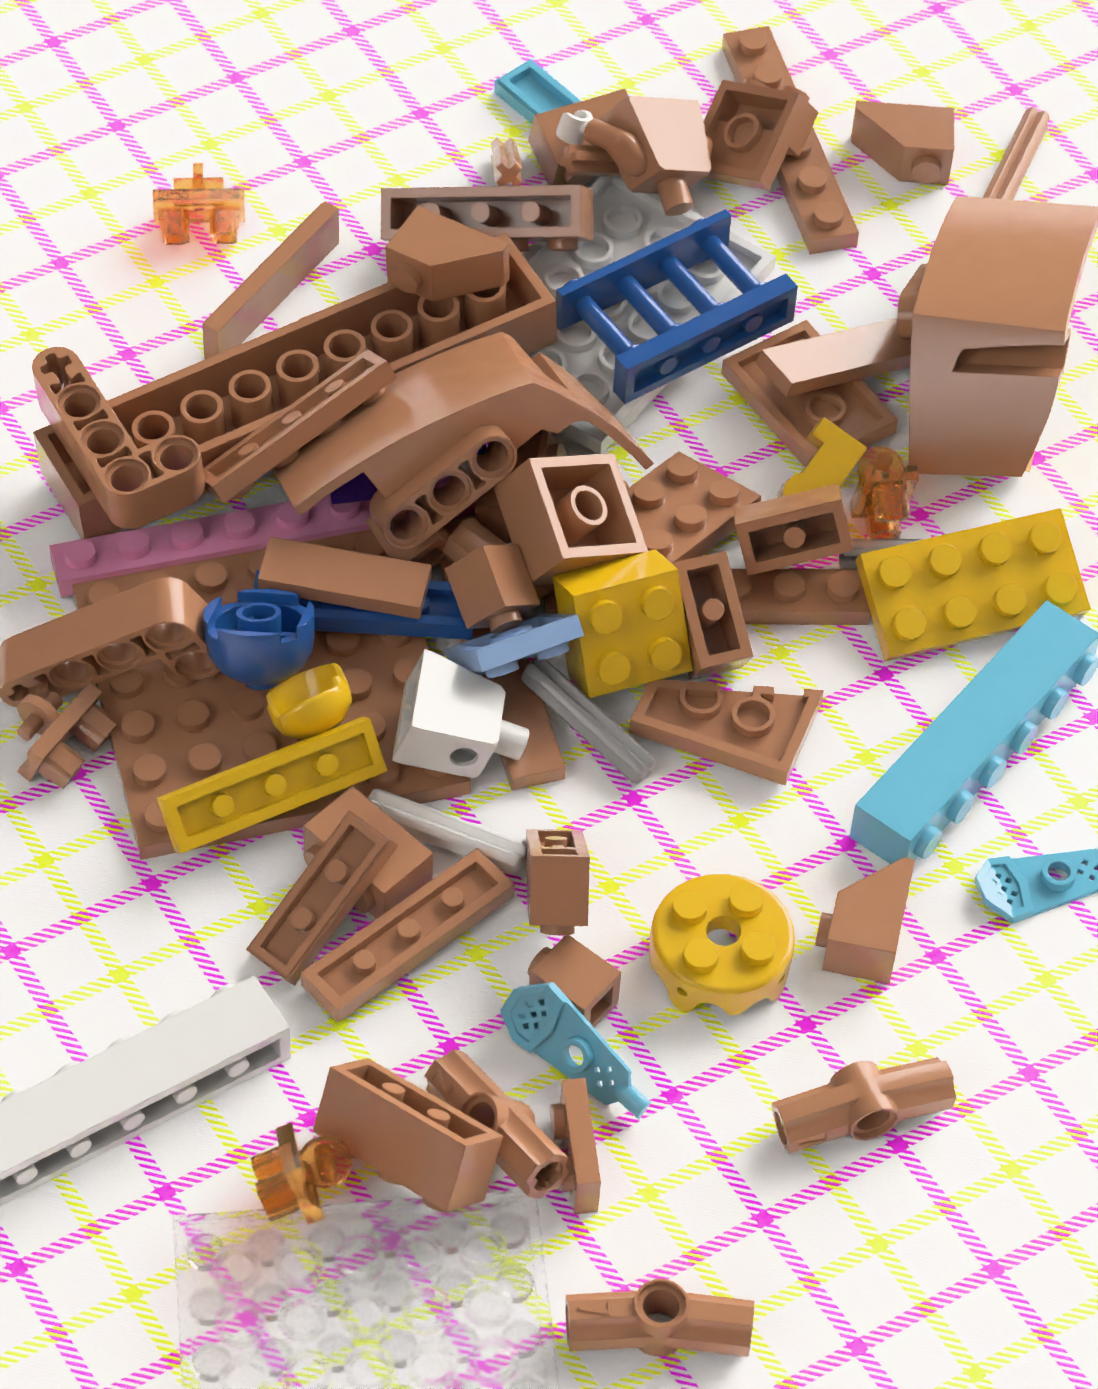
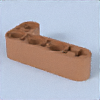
[32,347,205,529]
[0,577,219,708]

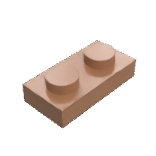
[550,1078,601,1214]

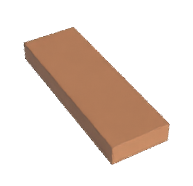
[257,536,432,619]
[246,810,398,986]

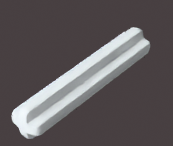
[368,789,527,874]

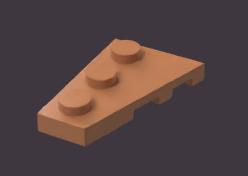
[629,679,824,786]

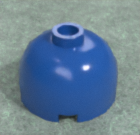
[203,589,315,690]

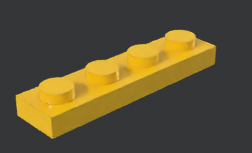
[156,717,388,854]

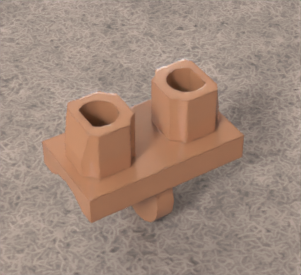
[17,682,117,789]

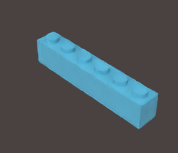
[849,600,1098,864]

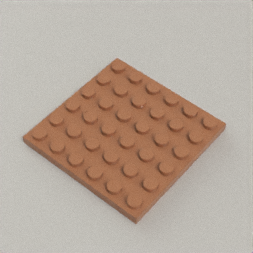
[72,529,471,860]

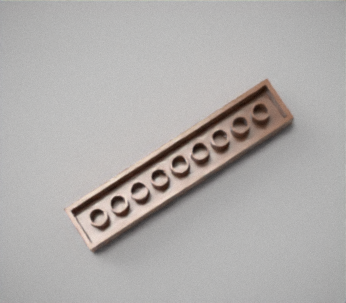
[33,233,557,539]

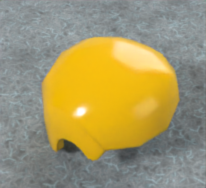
[266,663,352,739]

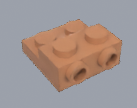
[703,79,819,191]

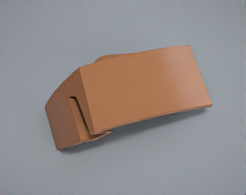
[897,196,1098,477]
[272,332,654,550]

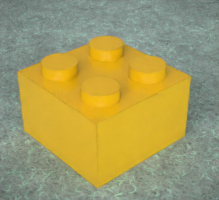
[553,549,693,699]

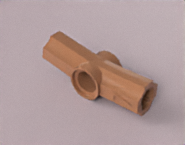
[771,1057,957,1154]
[565,1279,755,1357]

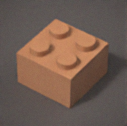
[493,453,648,586]

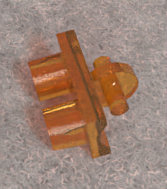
[152,163,245,245]
[850,446,919,539]
[250,1122,352,1225]

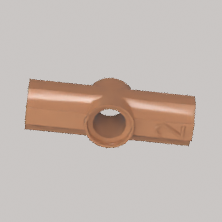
[424,1049,569,1199]

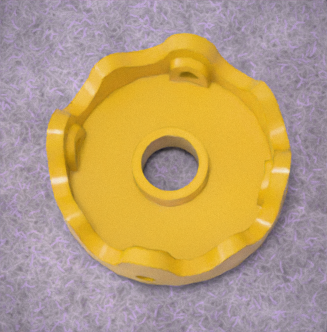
[649,874,795,1015]

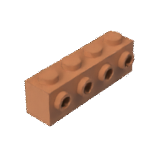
[380,185,594,252]

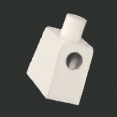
[392,649,529,778]

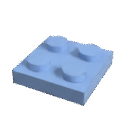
[444,613,584,679]

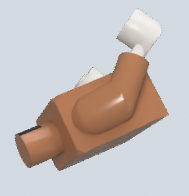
[556,96,713,216]

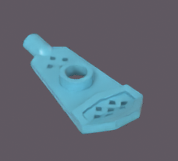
[974,848,1098,924]
[500,982,651,1120]

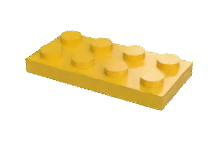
[855,508,1091,662]

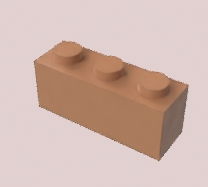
[312,1058,503,1213]

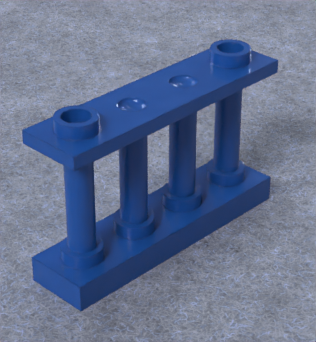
[556,209,798,404]

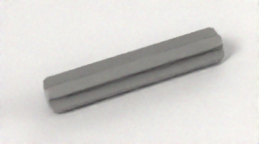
[521,658,656,784]

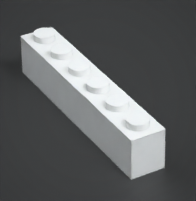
[0,975,291,1206]

